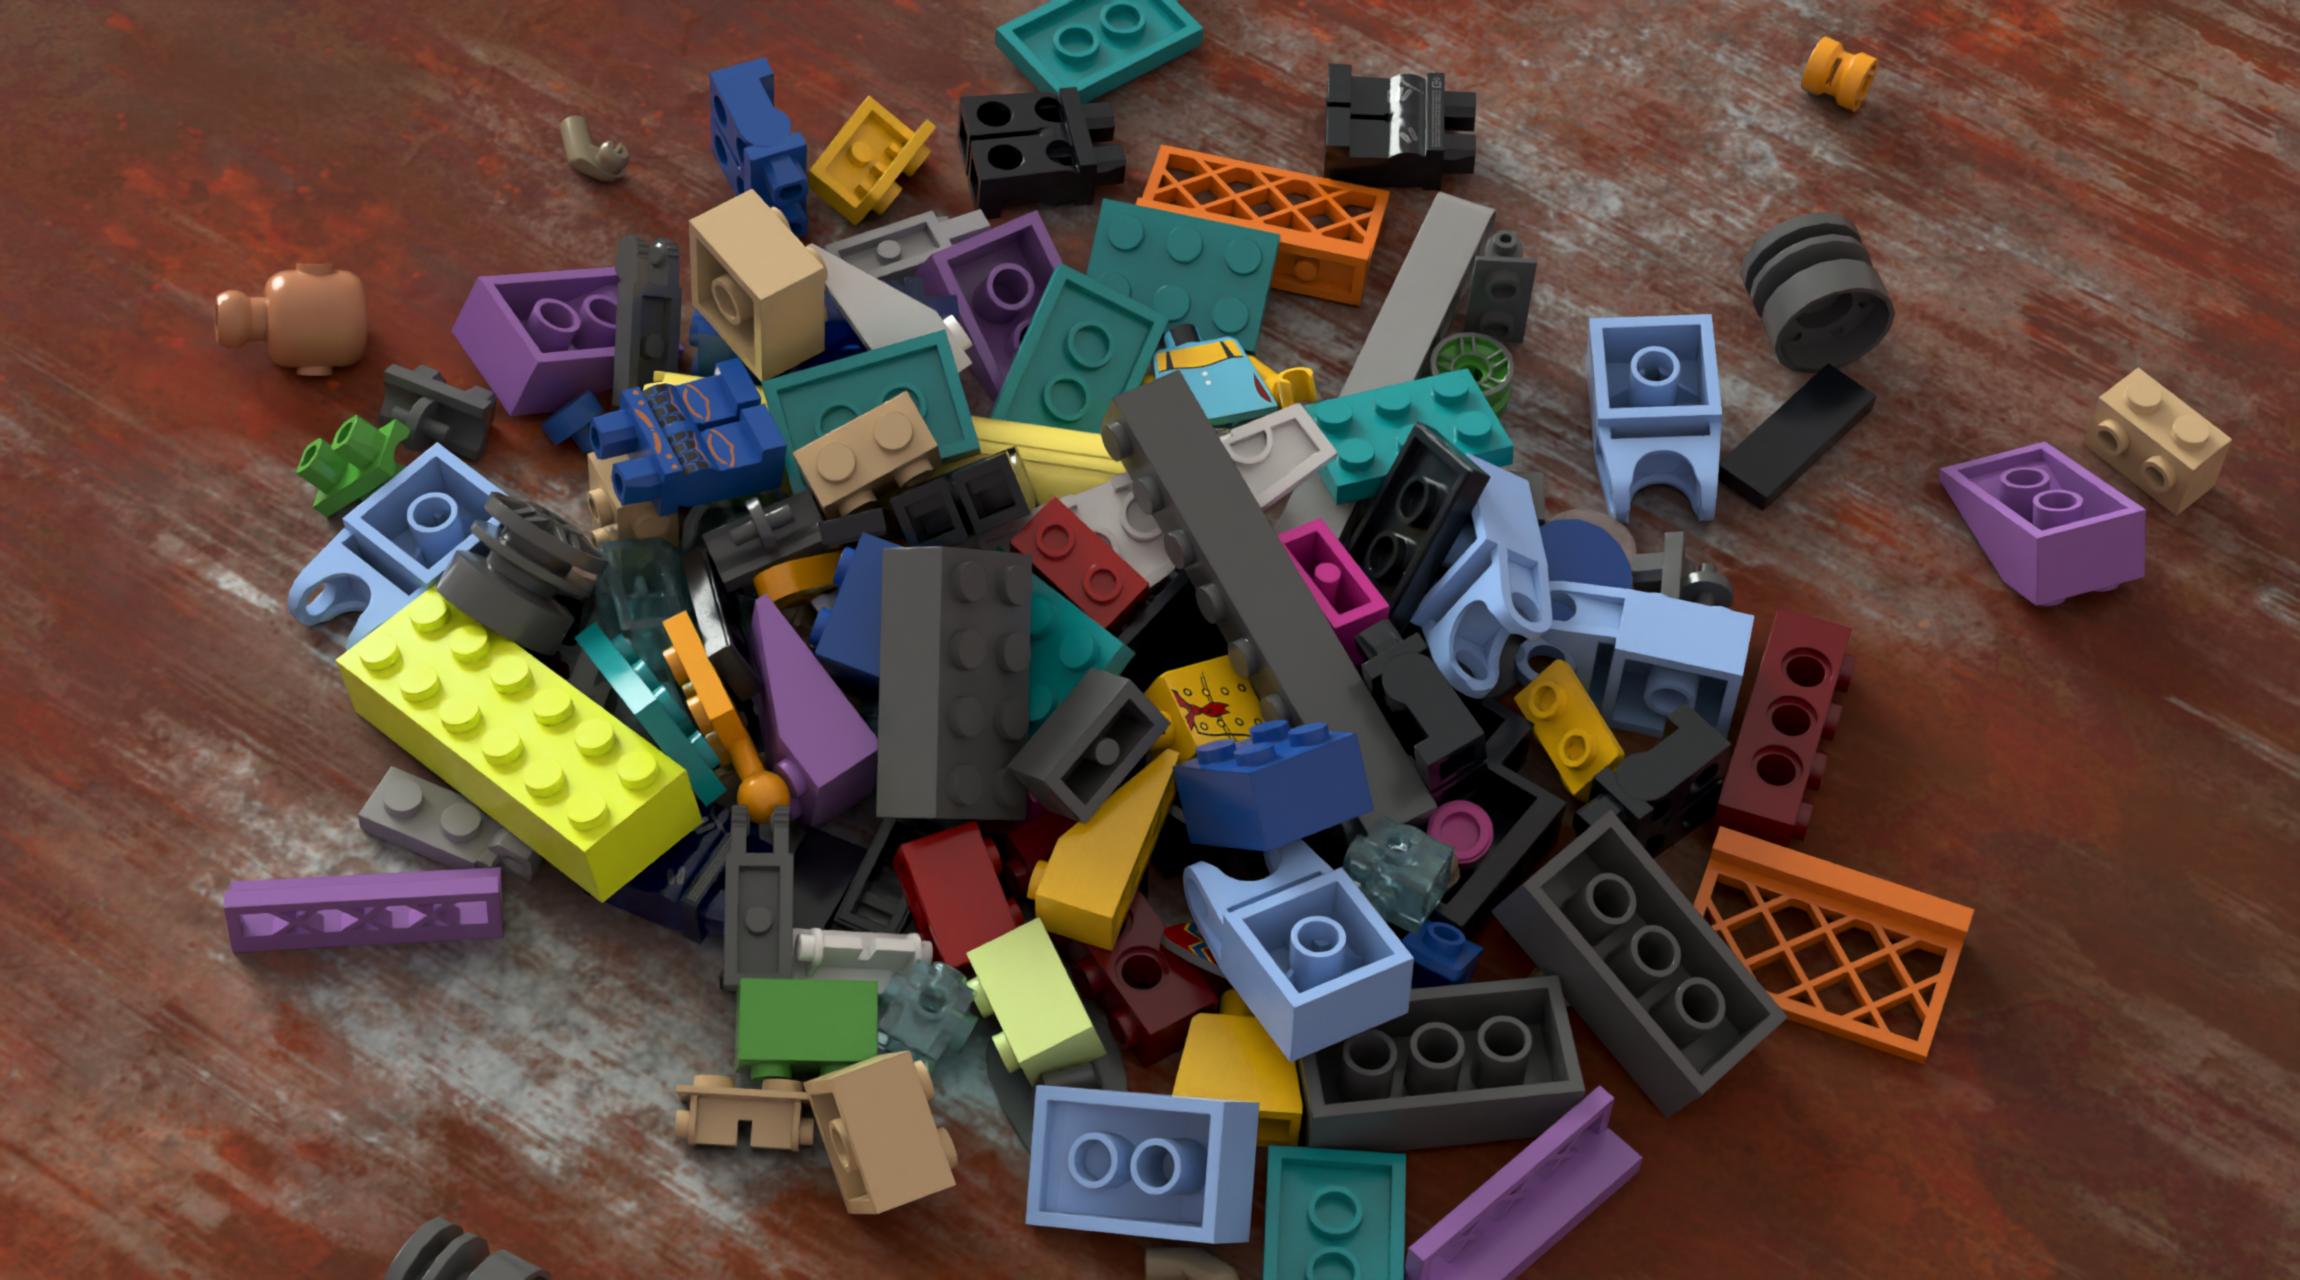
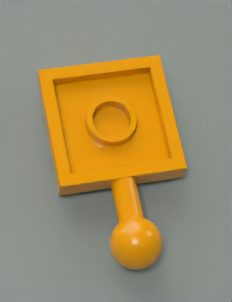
[662,610,791,824]

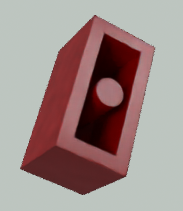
[892,820,1025,985]

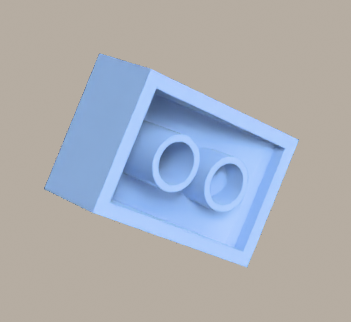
[1025,1085,1259,1244]

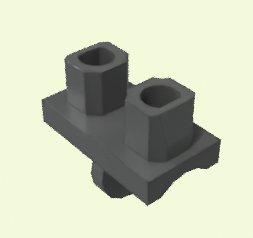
[378,363,497,462]
[702,489,831,596]
[1632,531,1733,608]

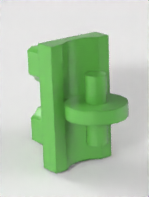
[296,414,411,517]

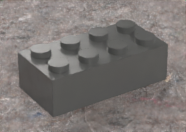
[876,546,1033,821]
[1491,810,1788,1119]
[1295,975,1585,1153]

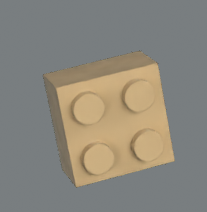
[689,189,828,382]
[803,1051,958,1214]

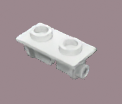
[792,928,933,999]

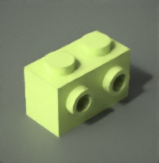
[966,917,1107,1088]

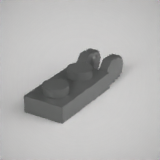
[612,233,682,407]
[724,805,794,991]

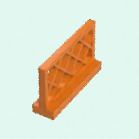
[1135,144,1390,306]
[1693,826,1975,1065]

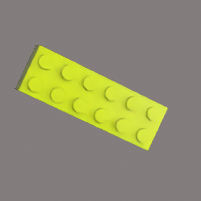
[335,584,703,903]

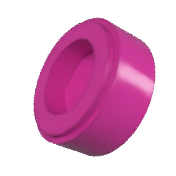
[1426,800,1493,870]

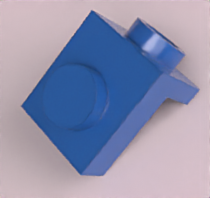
[1401,918,1484,989]

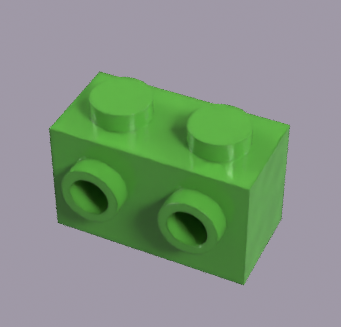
[735,978,878,1084]

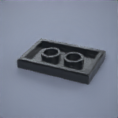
[1346,421,1491,636]

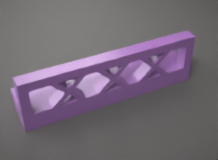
[224,867,504,953]
[1404,1085,1643,1280]

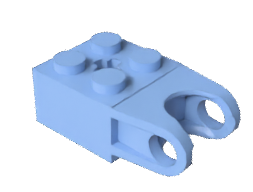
[1586,314,1722,524]
[287,442,508,651]
[1410,453,1552,699]
[1514,581,1754,739]
[1183,839,1414,1062]

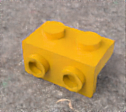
[807,96,936,226]
[1514,659,1625,803]

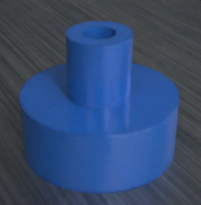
[539,389,605,455]

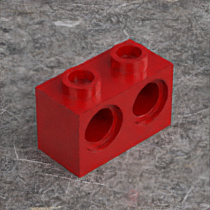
[1009,495,1149,635]

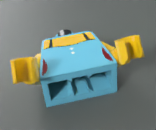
[1140,324,1318,437]

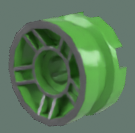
[1428,332,1515,419]

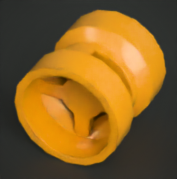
[1801,36,1879,112]

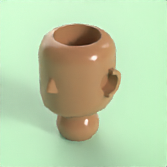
[215,263,368,376]

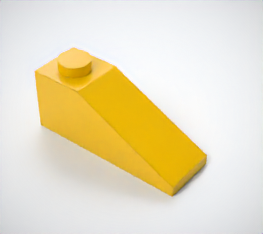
[1027,749,1180,951]

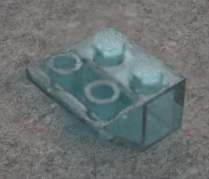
[595,536,722,682]

